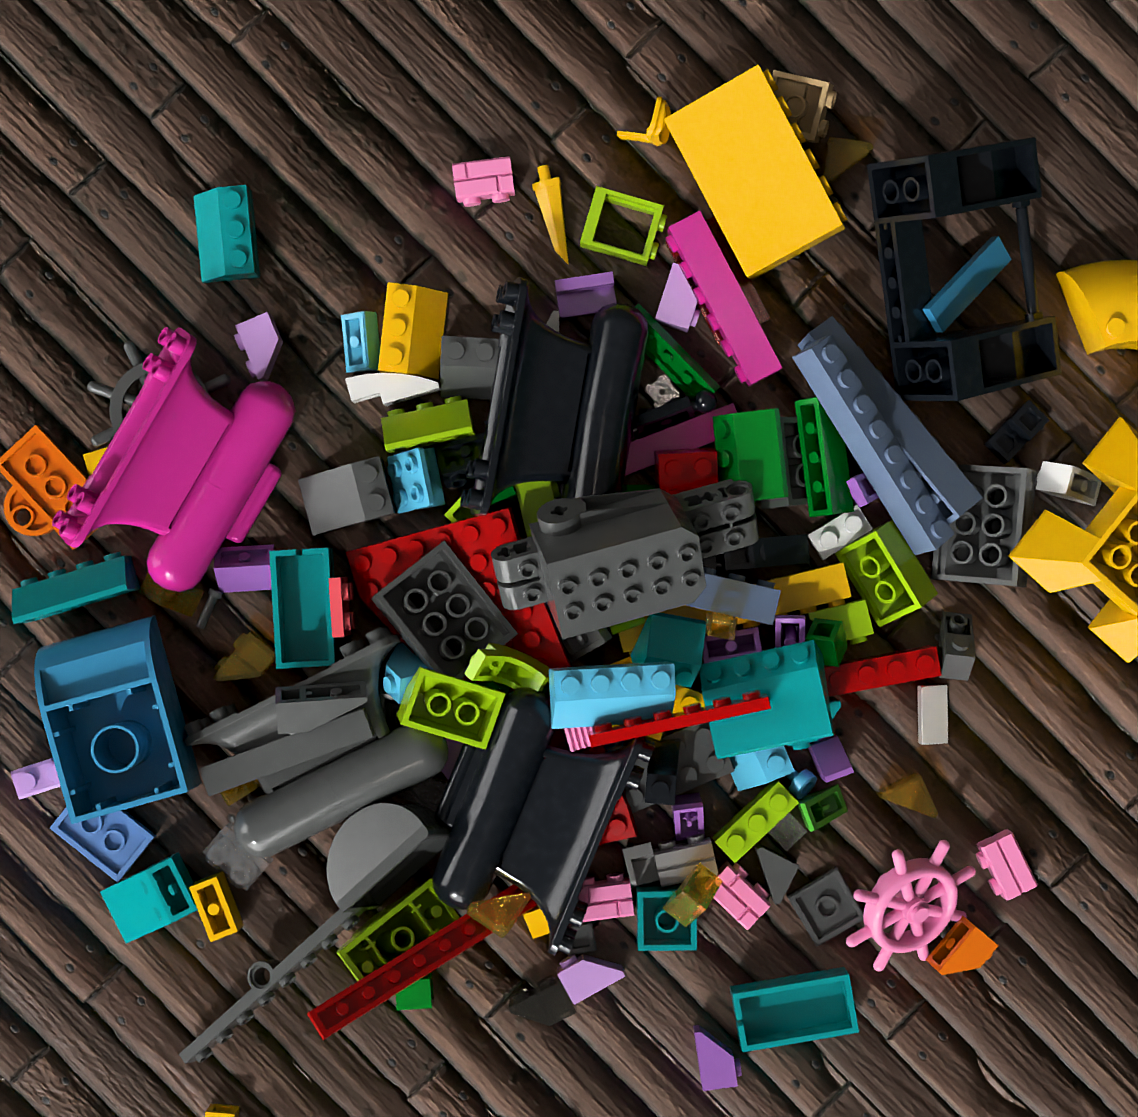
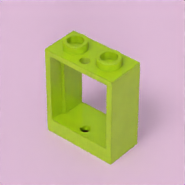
[580,186,667,266]

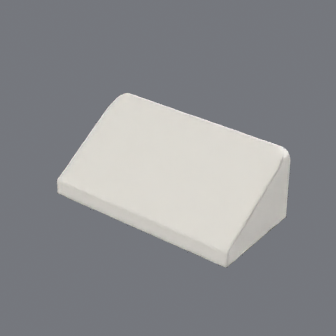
[918,685,948,745]

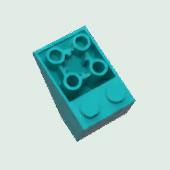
[100,852,198,943]

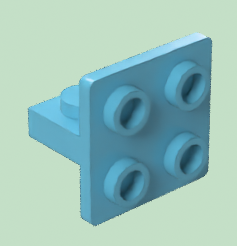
[387,447,445,514]

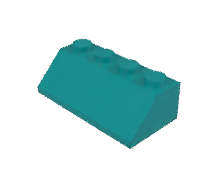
[12,552,141,624]

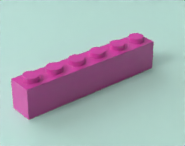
[665,211,782,387]

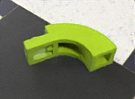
[464,643,550,695]

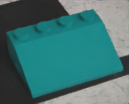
[700,640,834,759]

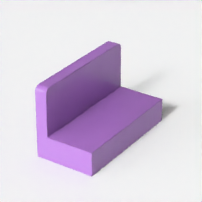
[555,271,616,318]
[213,544,275,593]

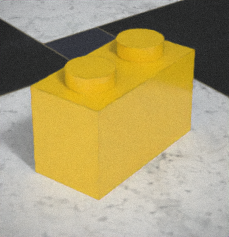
[189,871,244,942]

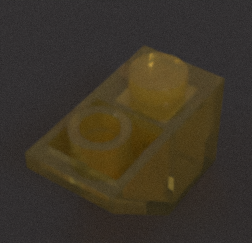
[213,631,276,681]

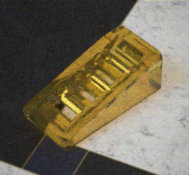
[706,612,739,641]

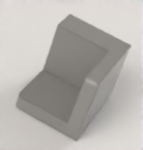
[622,842,659,888]

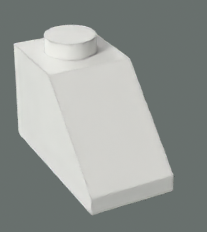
[1036,461,1102,506]

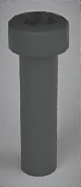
[196,588,223,629]

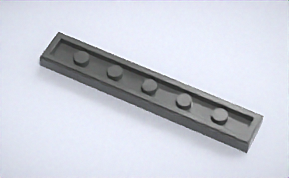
[199,708,375,796]

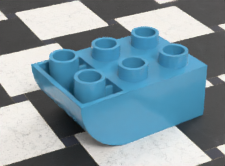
[34,615,202,824]

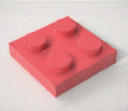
[328,577,355,638]

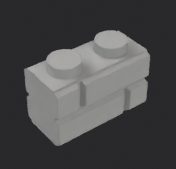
[653,834,719,887]

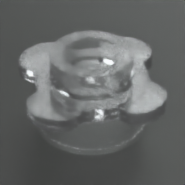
[645,375,679,408]

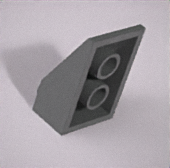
[298,456,397,536]

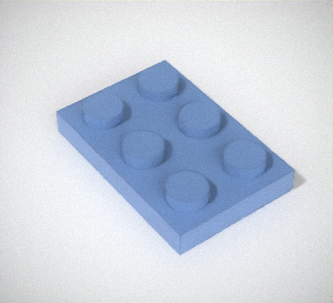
[50,807,157,883]

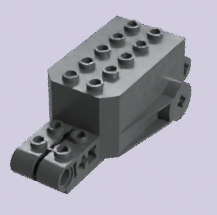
[491,479,759,639]

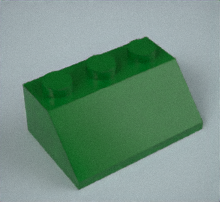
[712,408,788,501]

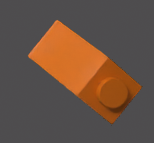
[925,915,999,975]

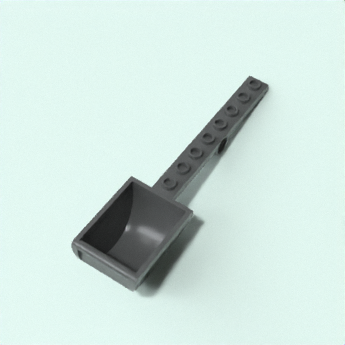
[179,803,451,1064]

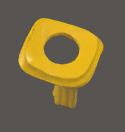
[617,96,671,146]

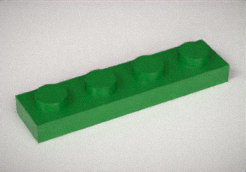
[634,303,720,400]

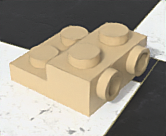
[772,70,837,143]

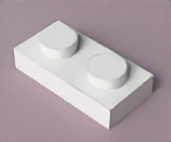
[808,505,873,560]

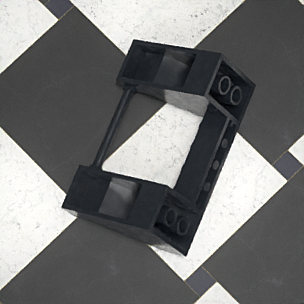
[867,137,1062,401]

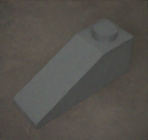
[275,681,368,735]

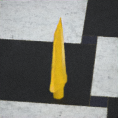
[532,165,569,265]

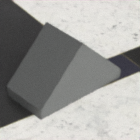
[754,843,799,905]

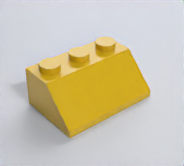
[378,282,448,380]

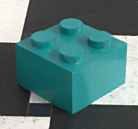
[636,885,697,951]

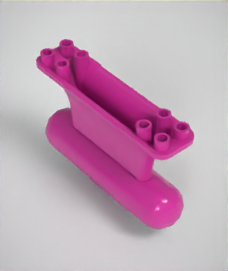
[52,327,296,592]

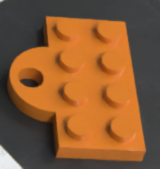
[0,425,98,550]

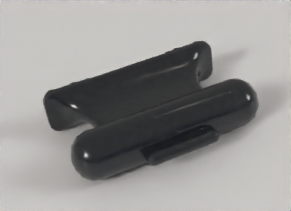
[432,687,656,955]

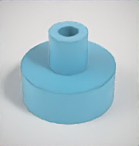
[786,769,817,799]

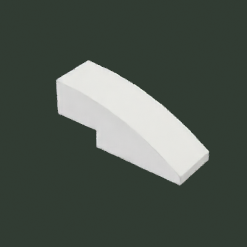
[345,373,441,406]

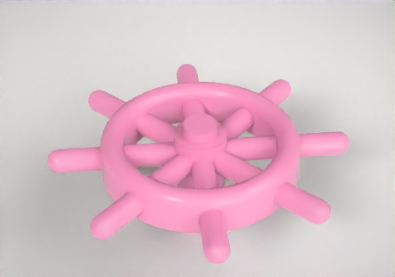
[846,840,976,971]

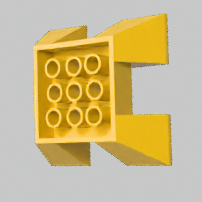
[1008,417,1138,663]

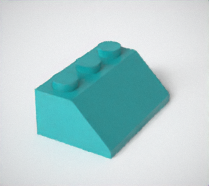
[194,185,260,283]

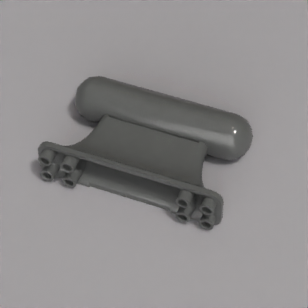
[183,626,449,858]

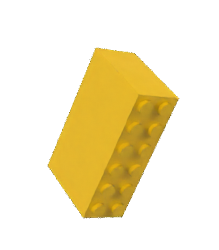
[664,64,848,280]

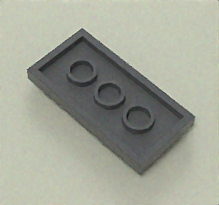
[624,722,735,813]

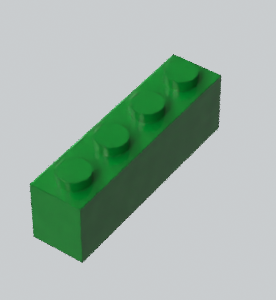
[795,397,854,517]

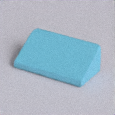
[341,311,380,373]

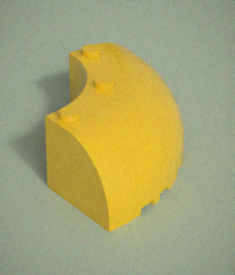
[1056,260,1138,355]

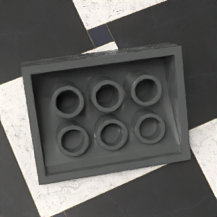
[931,464,1037,587]
[372,541,518,679]

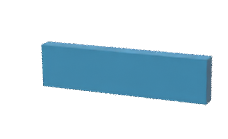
[923,236,1012,332]

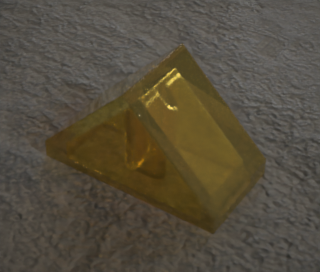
[821,137,874,184]
[139,573,204,617]
[876,772,938,819]
[663,862,723,927]
[466,892,531,938]

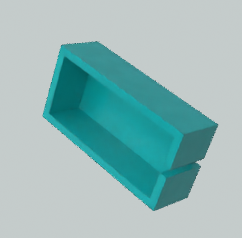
[269,548,339,669]
[730,967,859,1052]

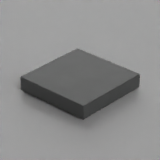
[786,866,864,947]

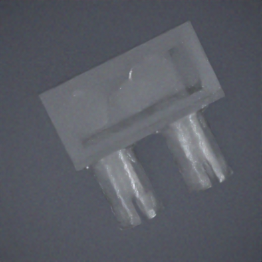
[203,822,274,891]

